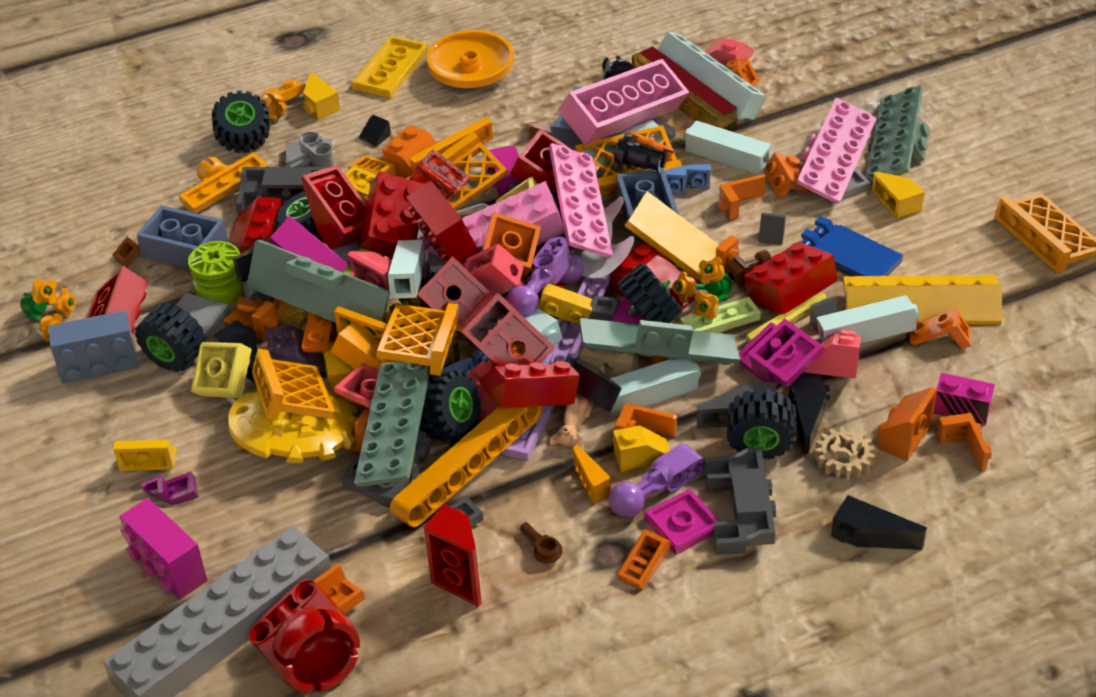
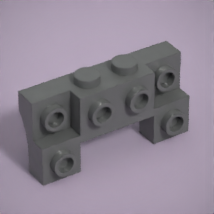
[236,167,328,214]
[341,429,435,508]
[705,447,776,555]

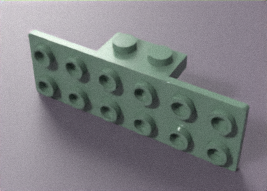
[865,85,930,185]
[247,240,390,335]
[579,318,740,365]
[354,361,430,487]

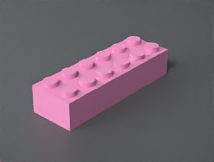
[557,59,689,145]
[417,181,565,280]

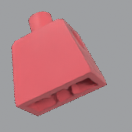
[464,244,526,295]

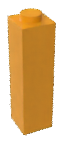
[331,322,399,370]

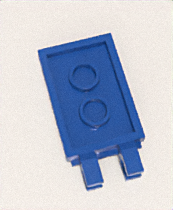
[801,216,903,276]

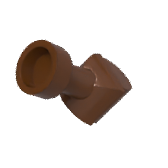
[724,249,772,285]

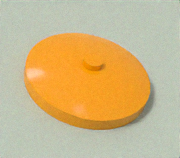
[427,30,514,88]

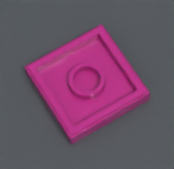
[644,489,719,555]

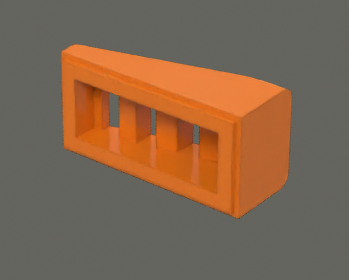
[616,529,671,590]

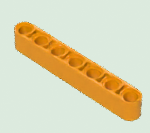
[390,406,543,527]

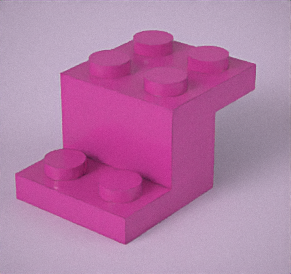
[739,318,825,388]

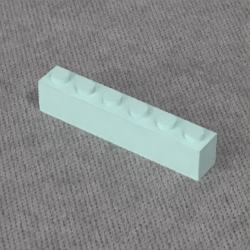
[658,32,766,120]

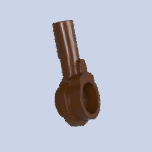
[520,522,563,564]

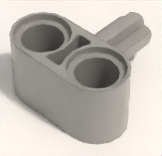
[286,131,335,167]

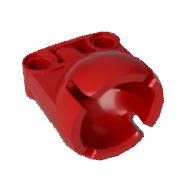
[249,579,360,693]

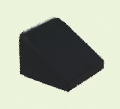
[359,115,391,146]

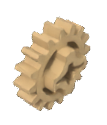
[815,427,876,480]

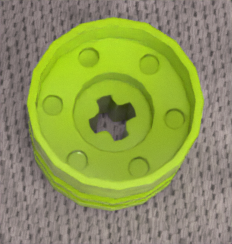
[188,241,244,305]

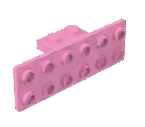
[796,98,876,204]
[549,143,613,258]

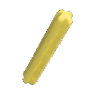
[746,292,826,343]

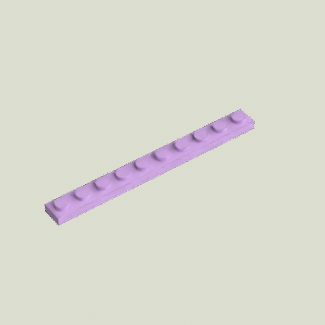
[502,276,610,461]

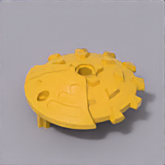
[228,389,358,463]

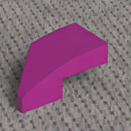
[140,471,199,505]

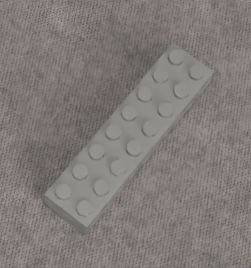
[103,525,331,697]

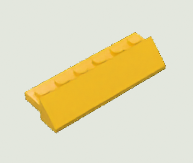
[843,275,1002,325]

